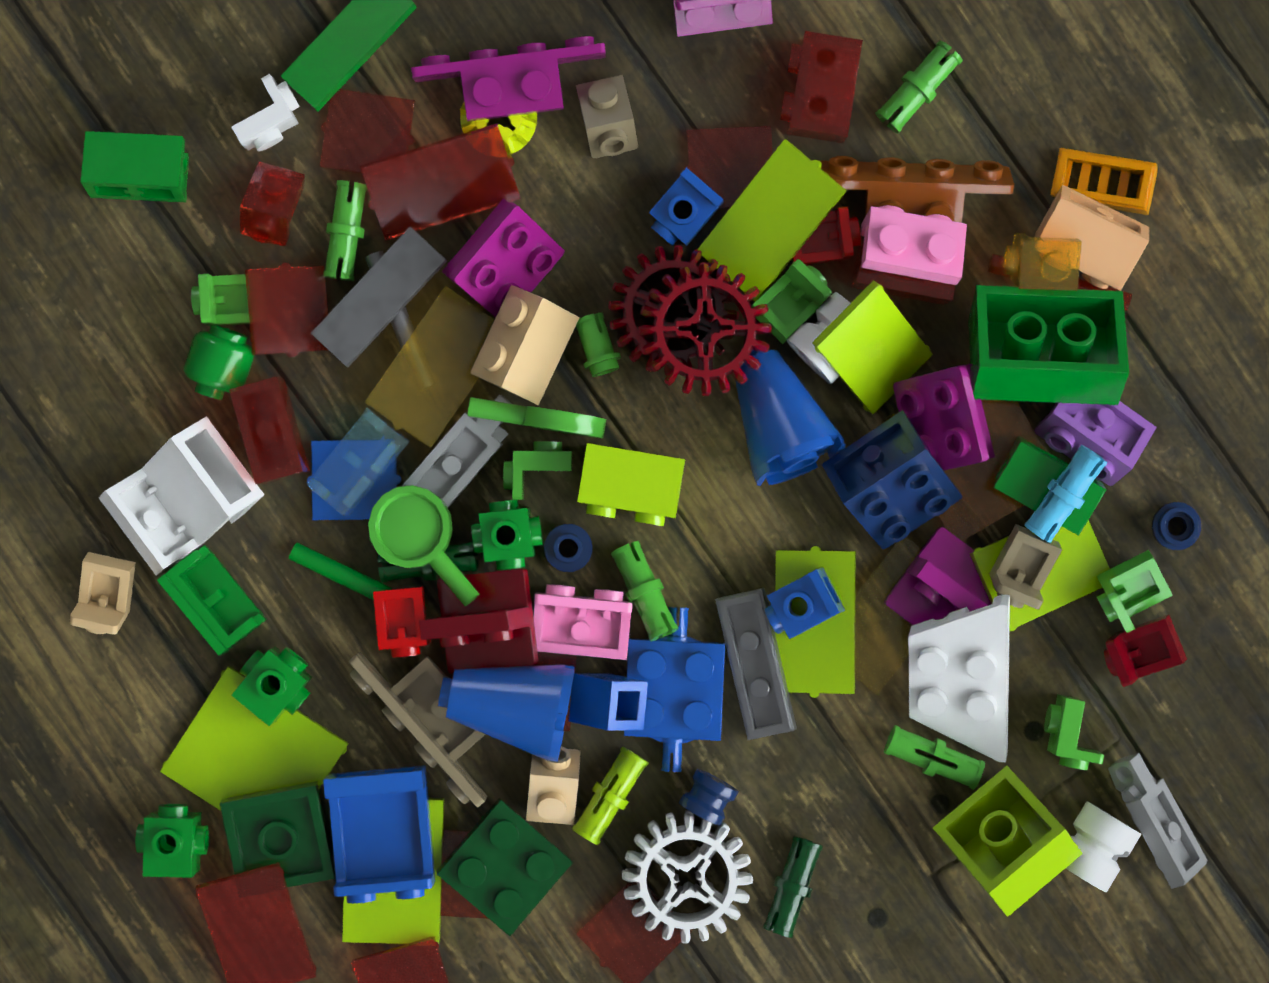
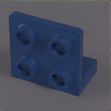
[821,410,962,549]

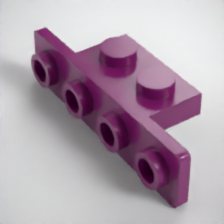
[411,36,606,122]

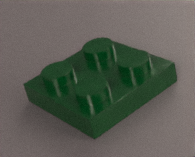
[220,781,336,896]
[436,798,573,936]

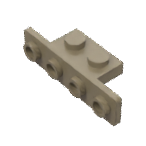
[348,652,487,808]

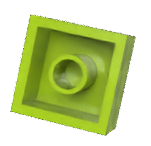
[577,443,685,526]
[933,766,1083,917]

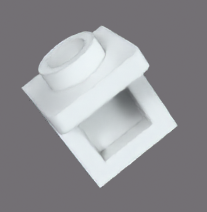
[232,74,300,151]

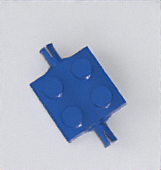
[624,607,726,772]

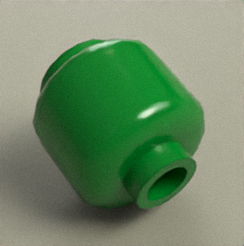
[184,325,255,400]

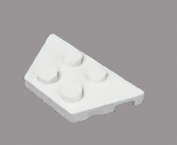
[908,594,1010,762]

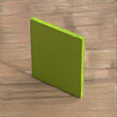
[160,666,349,811]

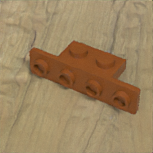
[820,156,1014,223]

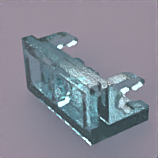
[306,407,410,516]

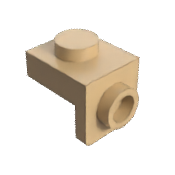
[70,552,136,634]
[526,746,581,825]

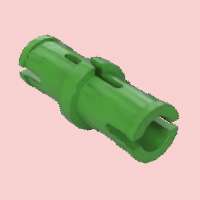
[875,40,963,134]
[323,180,368,281]
[611,541,679,642]
[884,725,985,790]

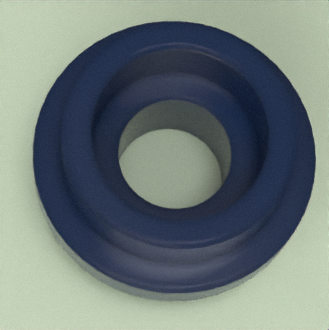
[1152,502,1201,550]
[544,524,593,572]

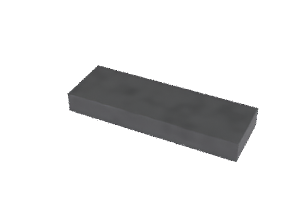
[311,227,447,367]
[715,588,797,740]

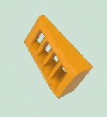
[1050,148,1158,215]

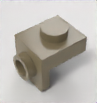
[576,75,638,158]
[989,524,1062,610]

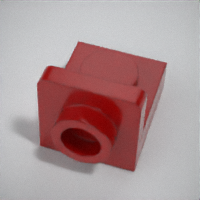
[373,586,431,657]

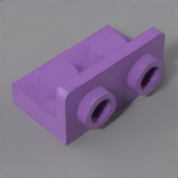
[1034,401,1157,486]

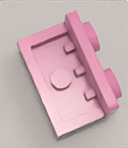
[860,205,967,285]
[533,584,632,660]

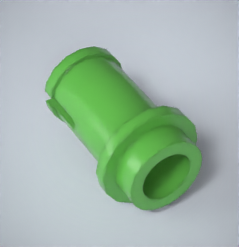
[575,312,621,377]

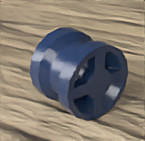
[679,768,739,826]

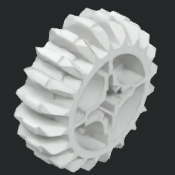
[622,810,753,943]

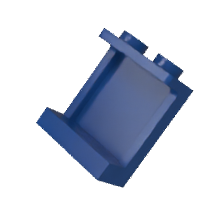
[323,765,436,904]

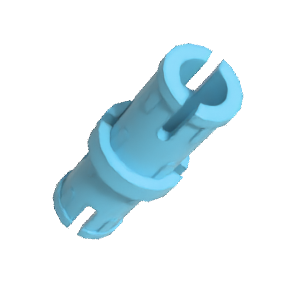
[1024,444,1108,543]

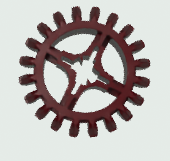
[608,245,739,376]
[638,262,772,396]

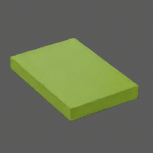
[342,798,444,945]

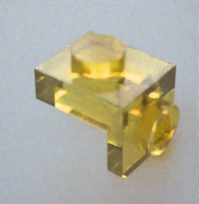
[1004,232,1082,291]

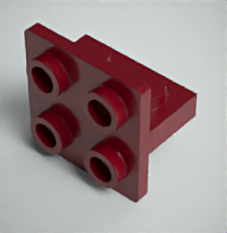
[419,568,539,674]

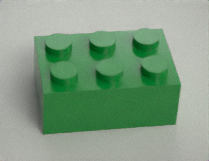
[968,285,1129,405]

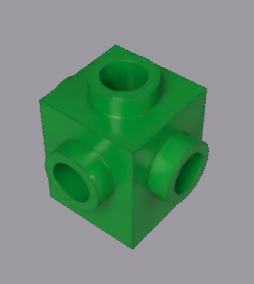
[471,500,543,570]
[231,647,312,726]
[135,803,209,878]

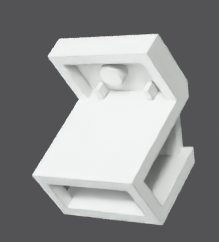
[99,416,264,576]

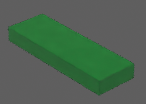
[281,0,417,112]

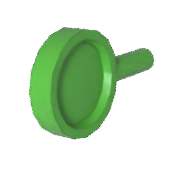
[467,397,607,438]
[368,485,480,606]

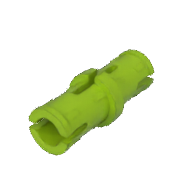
[572,746,649,845]

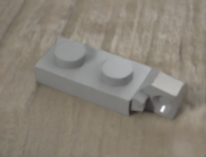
[402,395,512,508]
[1108,753,1208,889]

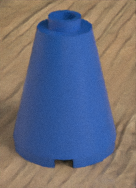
[735,350,846,486]
[438,664,575,762]

